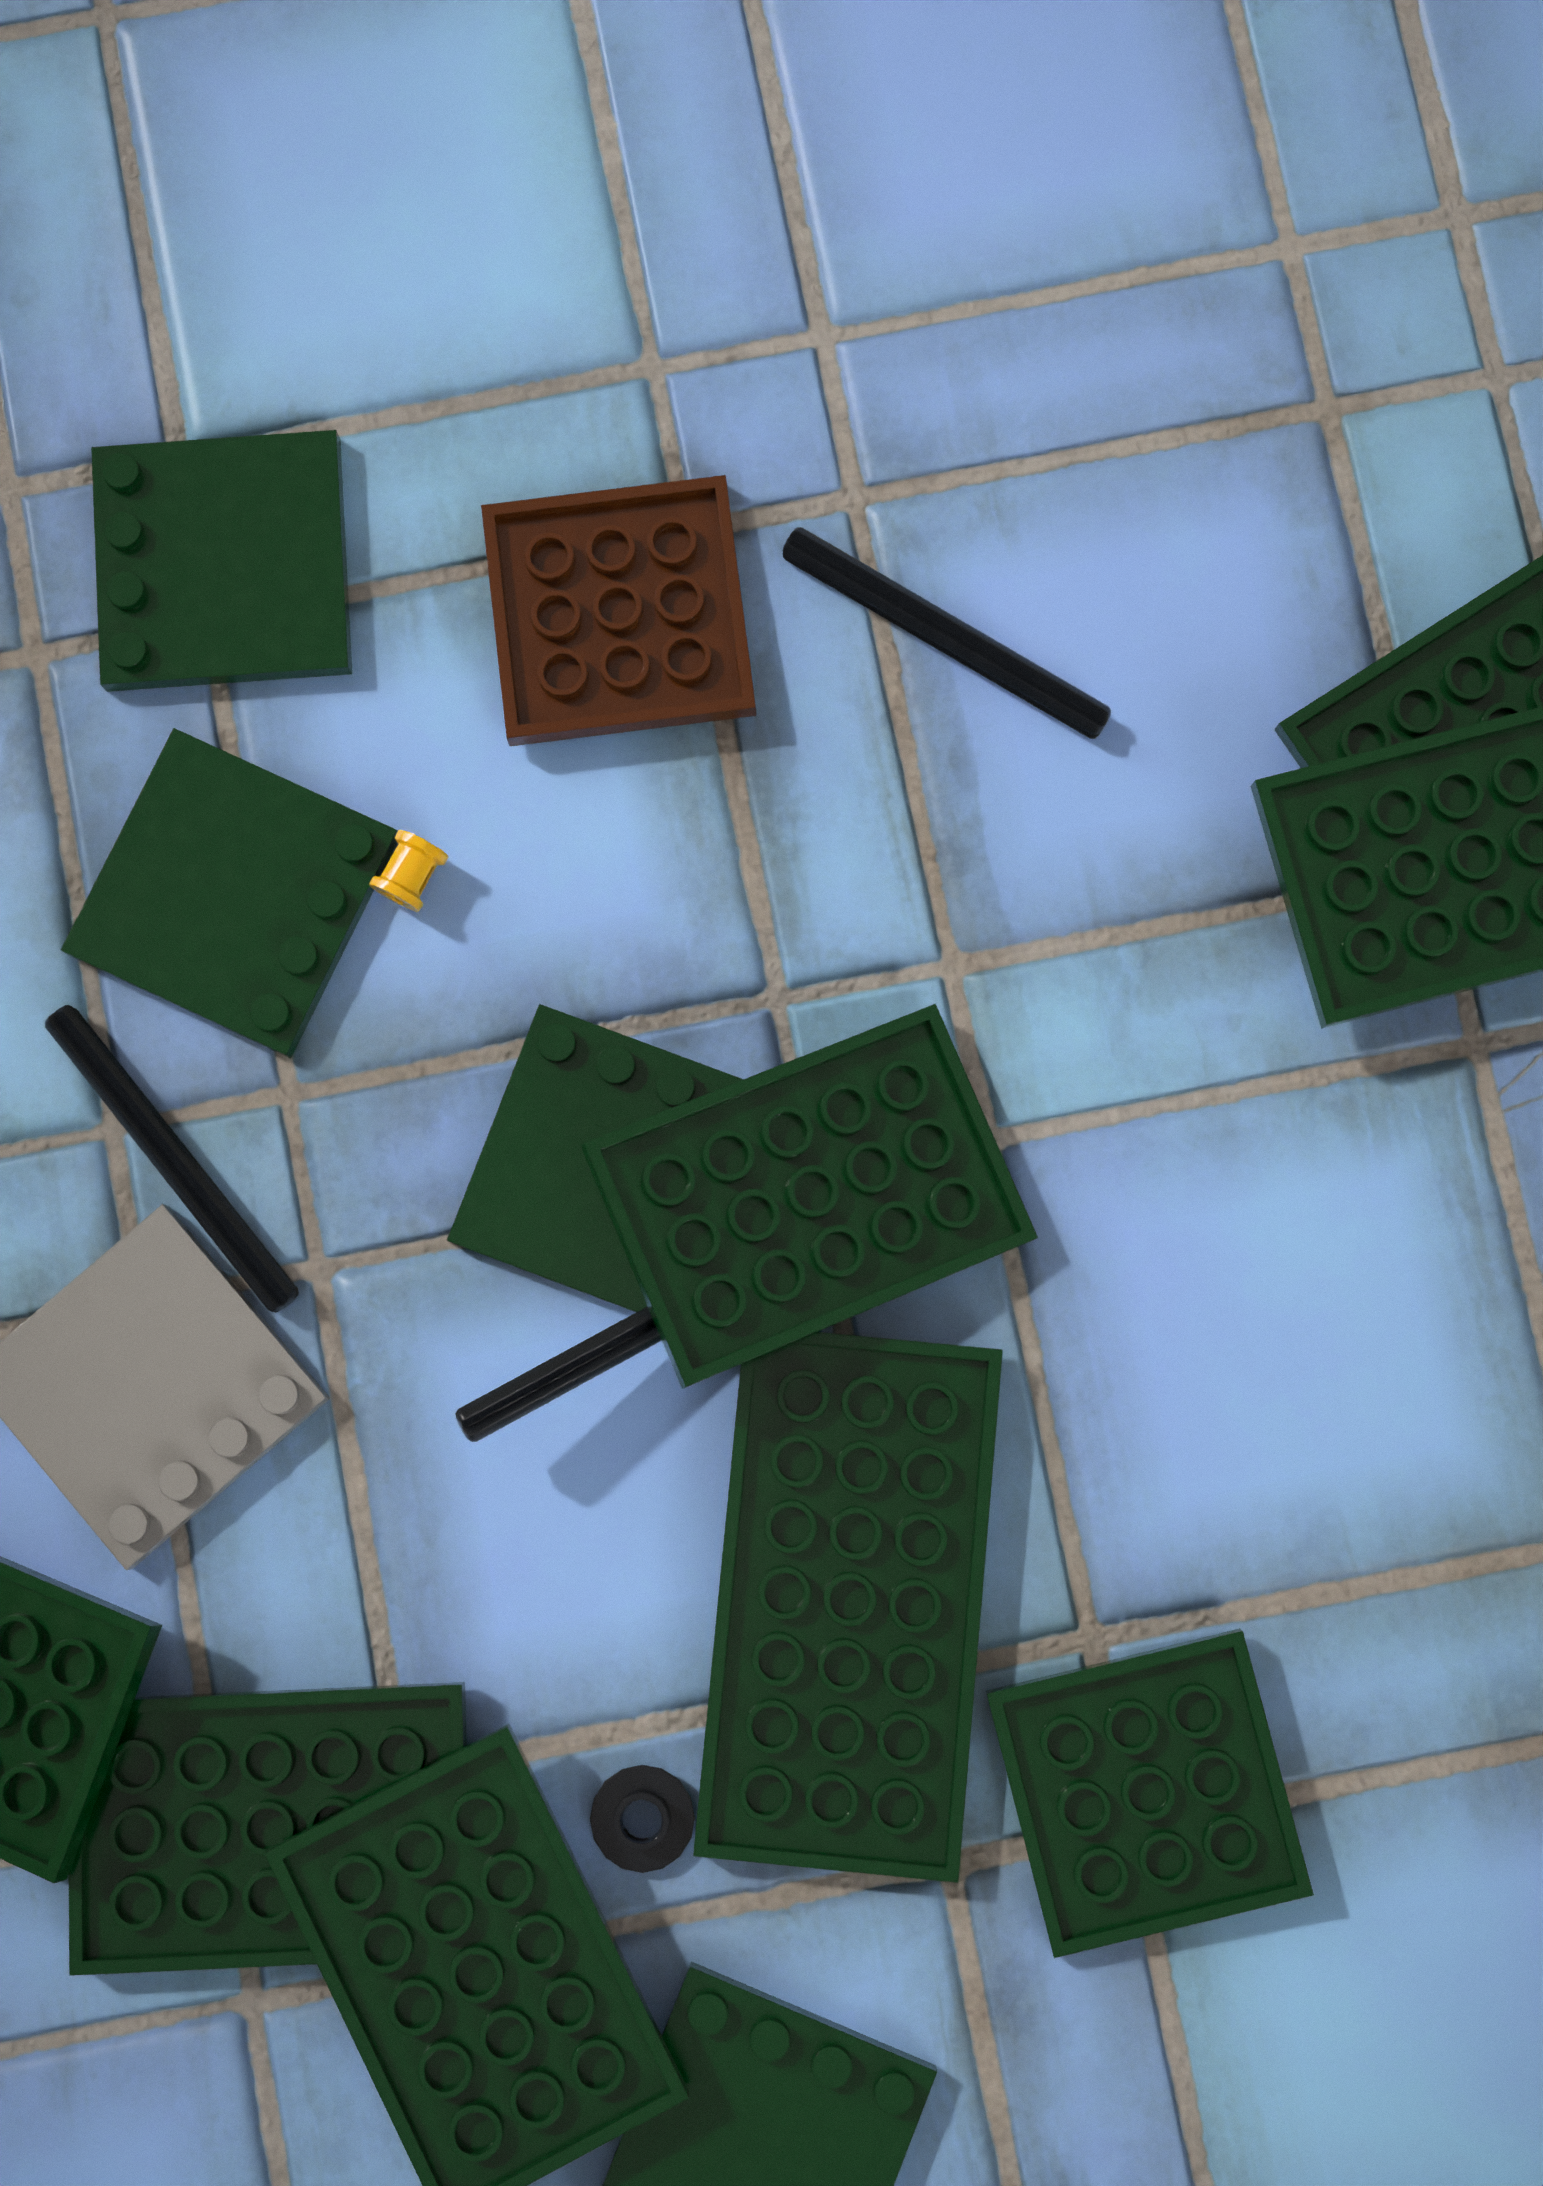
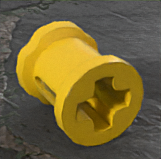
[369,830,449,912]

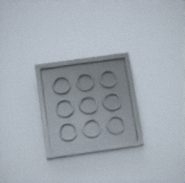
[0,1204,330,1570]

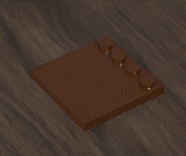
[481,475,756,746]

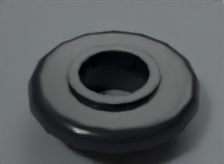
[590,1765,695,1873]

